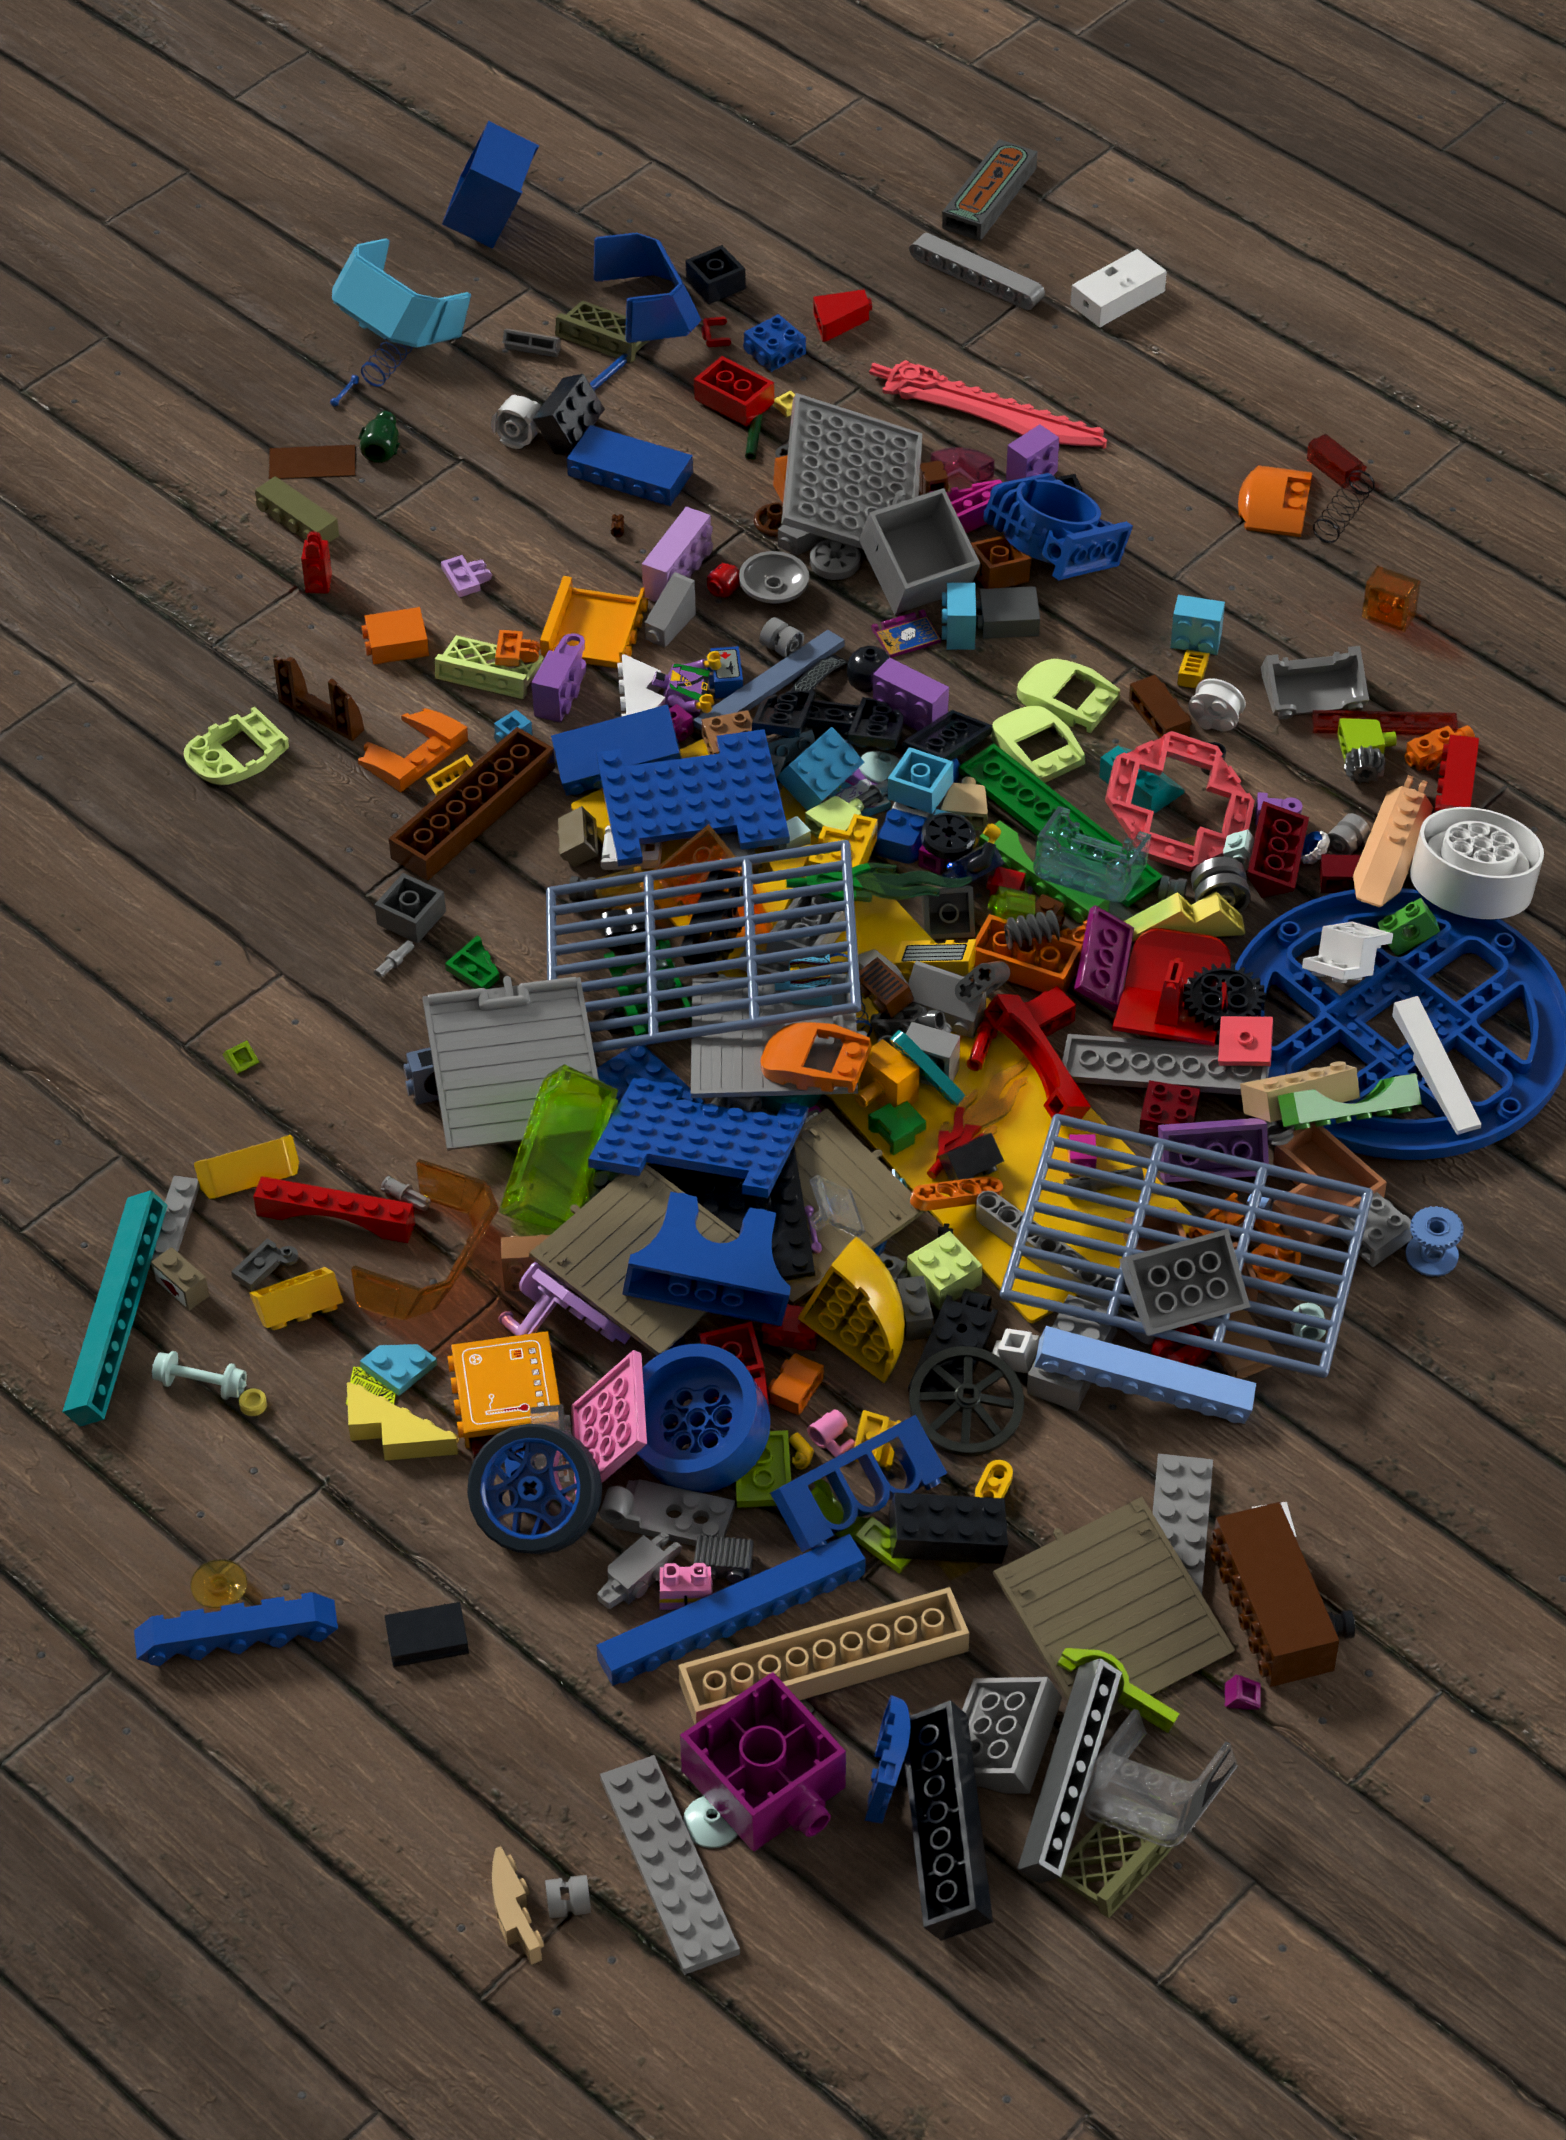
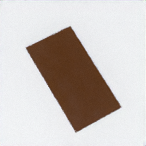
[269,445,355,479]

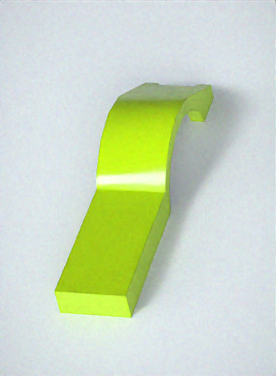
[811,1479,912,1574]
[1057,1648,1179,1733]

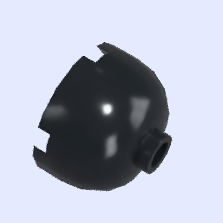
[847,646,891,692]

